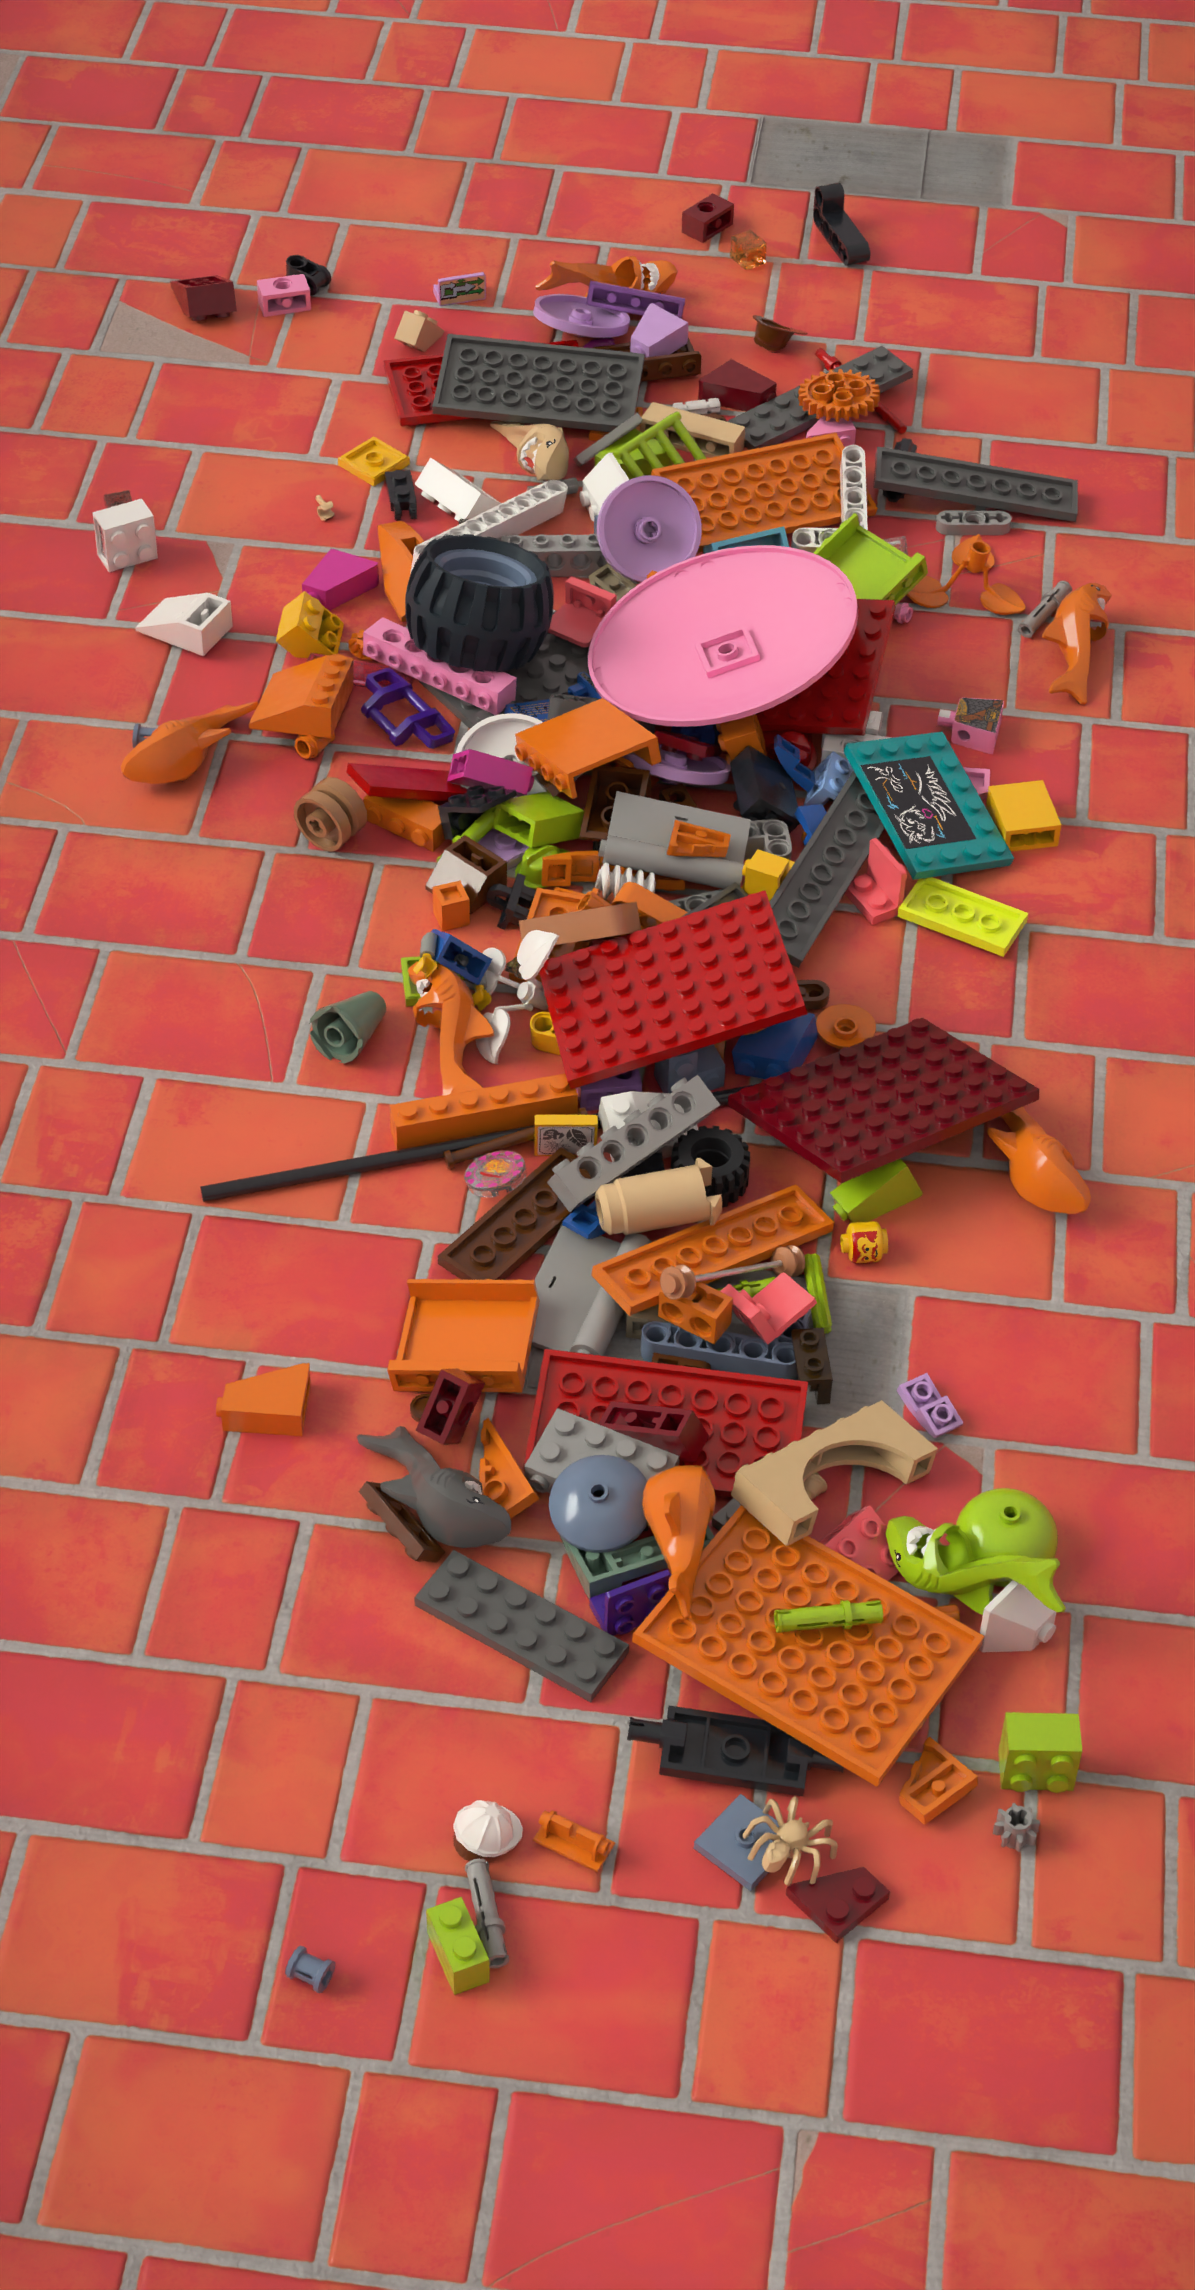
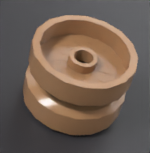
[293,777,367,852]

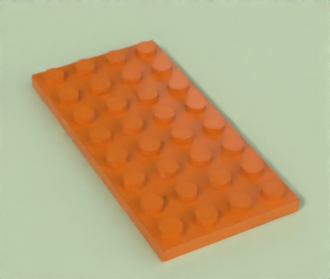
[651,433,878,553]

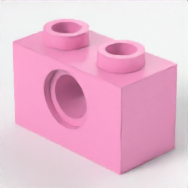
[257,274,311,317]

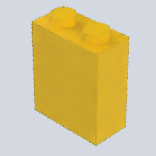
[986,780,1061,852]

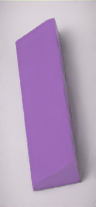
[586,281,685,319]

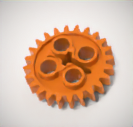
[798,369,880,422]

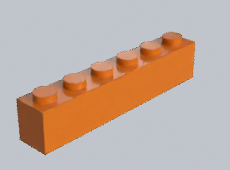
[389,1073,578,1150]

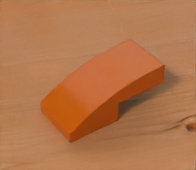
[541,851,599,886]

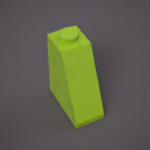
[595,429,673,480]
[830,1158,923,1222]

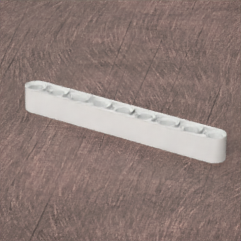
[410,480,568,573]

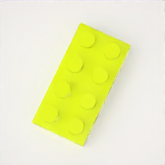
[897,877,1029,957]

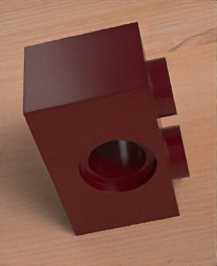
[682,194,734,243]
[415,1368,485,1445]

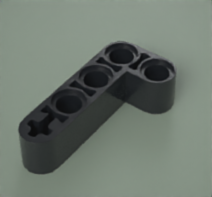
[813,182,870,265]

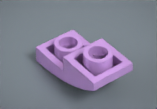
[896,1373,964,1438]

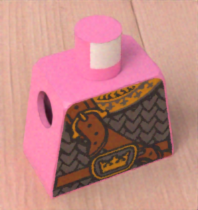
[937,697,1004,754]

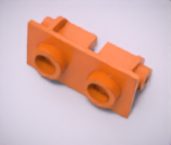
[533,1810,615,1873]

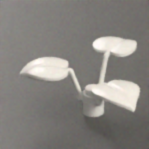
[475,930,560,1064]

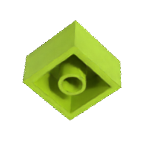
[998,1712,1082,1793]

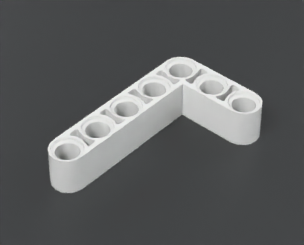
[791,445,868,553]

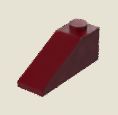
[599,1401,709,1462]

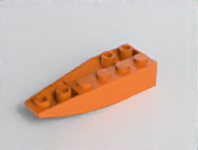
[377,521,425,622]

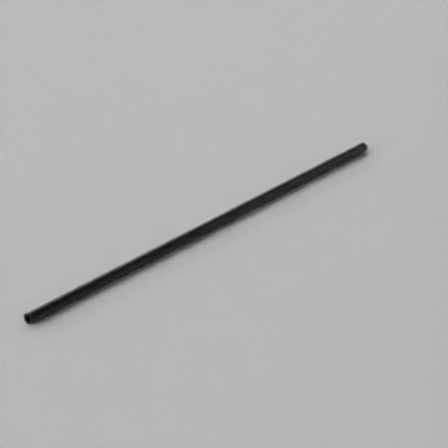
[200,1084,756,1202]

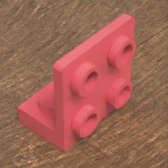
[845,838,907,925]
[720,1273,817,1344]
[819,1505,899,1581]

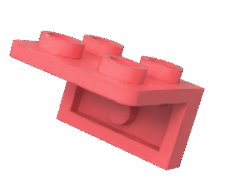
[548,576,616,648]

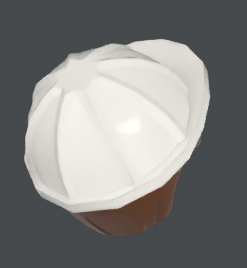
[453,1800,523,1861]

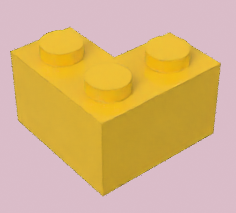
[742,849,795,902]

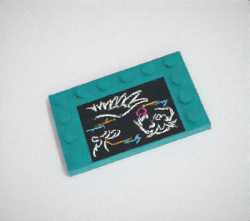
[843,732,1014,880]

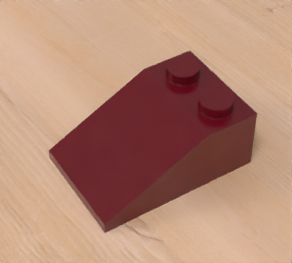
[170,275,237,321]

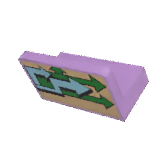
[433,272,486,306]

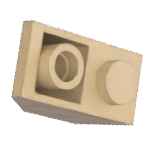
[394,310,445,352]

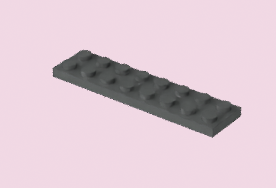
[727,346,913,450]
[873,446,1078,522]

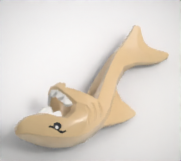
[490,421,569,481]

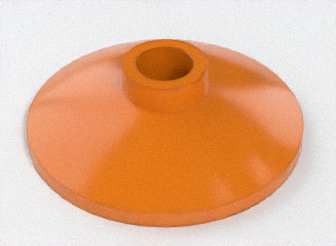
[816,1004,876,1049]

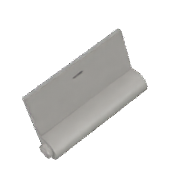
[598,791,751,889]
[532,1225,651,1356]

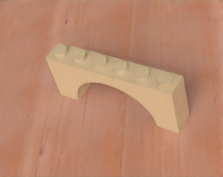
[731,1400,938,1546]

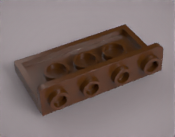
[593,338,702,382]

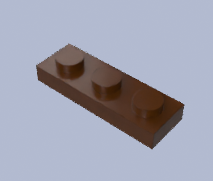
[359,1481,445,1562]

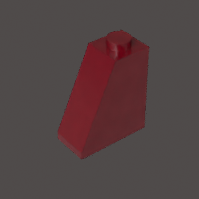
[698,359,777,412]

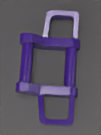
[361,668,455,749]

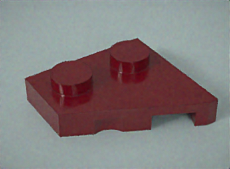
[655,730,722,761]
[786,1867,890,1943]

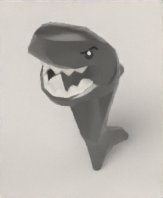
[357,1426,511,1548]

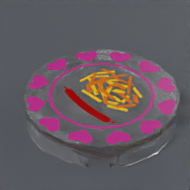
[464,1150,527,1197]

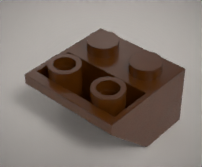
[425,835,507,915]

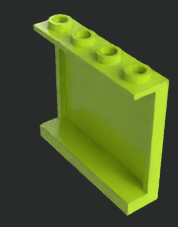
[813,513,928,605]

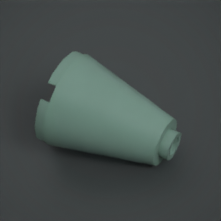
[309,991,387,1063]

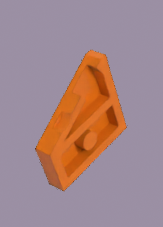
[666,820,731,857]
[899,1737,978,1825]

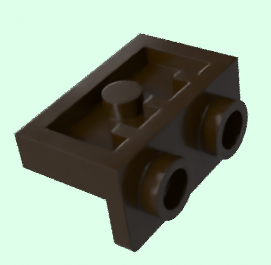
[791,1328,833,1405]

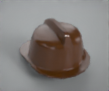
[753,315,808,351]

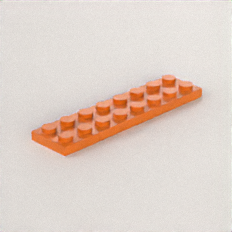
[592,1184,835,1316]

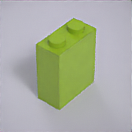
[493,791,584,848]

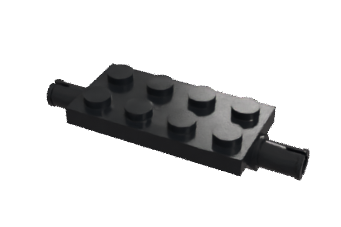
[627,1706,844,1796]

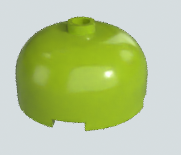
[956,1488,1058,1587]

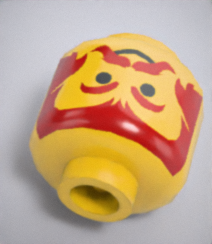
[840,1221,888,1263]

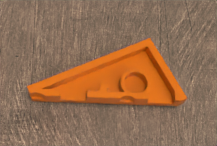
[479,1418,540,1519]

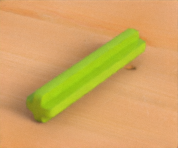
[804,1253,832,1334]

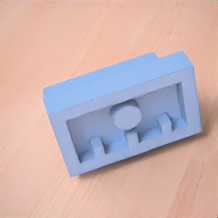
[803,751,854,806]

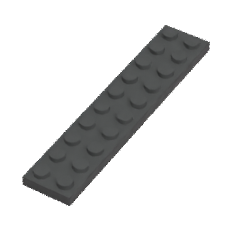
[770,771,885,968]

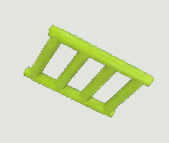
[613,411,706,478]

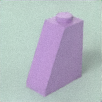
[630,303,688,357]

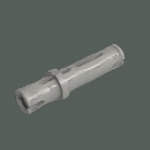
[1018,581,1072,638]
[465,1858,509,1969]

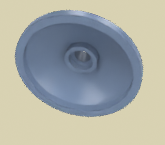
[549,1455,648,1553]

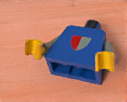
[413,929,492,1011]

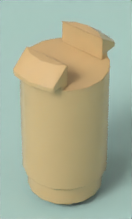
[595,1158,722,1235]

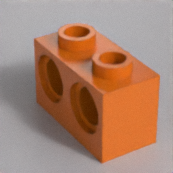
[658,1281,733,1344]

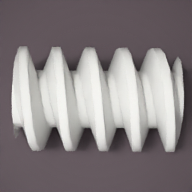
[595,862,656,900]

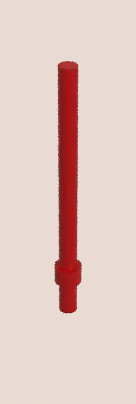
[815,348,907,434]

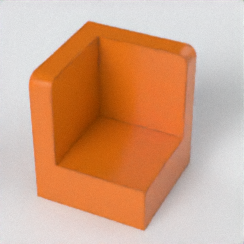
[433,881,470,931]

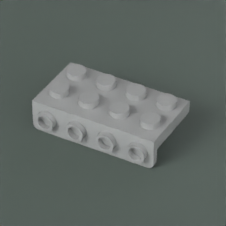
[524,1408,680,1531]

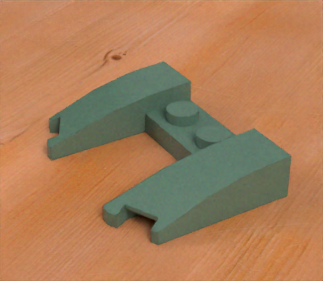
[560,1525,714,1599]

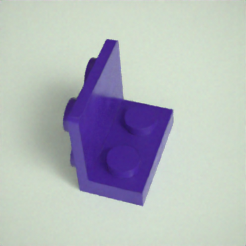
[589,1570,671,1636]

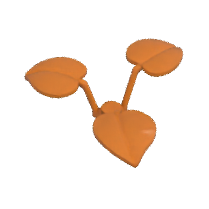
[907,534,1026,615]

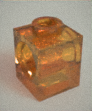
[730,230,767,270]

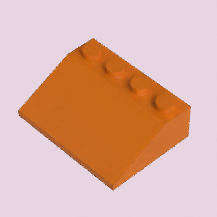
[249,654,354,738]

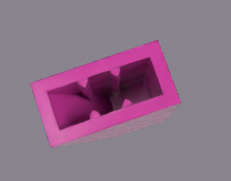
[302,548,379,611]
[447,749,534,797]

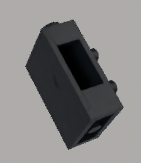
[730,745,800,833]

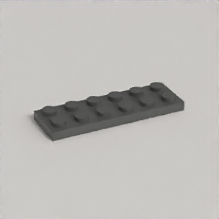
[414,1550,629,1702]

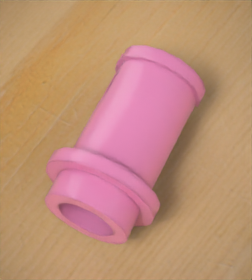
[893,603,913,624]

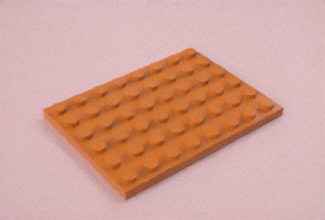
[632,1505,985,1787]

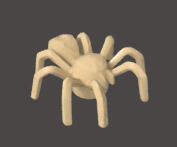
[742,1796,838,1886]

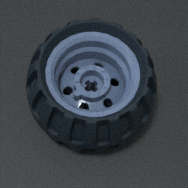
[405,534,554,672]

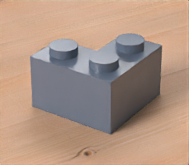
[654,1044,725,1094]

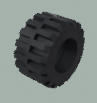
[671,1126,750,1208]

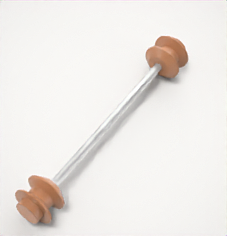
[660,1245,805,1300]

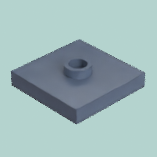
[694,1794,779,1891]

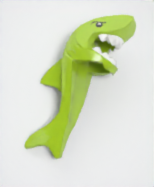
[885,1516,1066,1615]

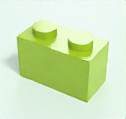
[426,1897,490,1995]

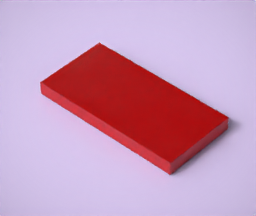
[346,763,467,802]

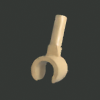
[315,495,335,521]

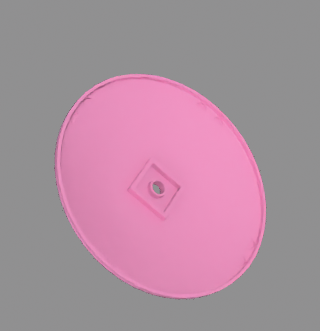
[588,545,858,727]

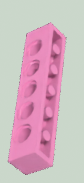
[363,617,517,715]

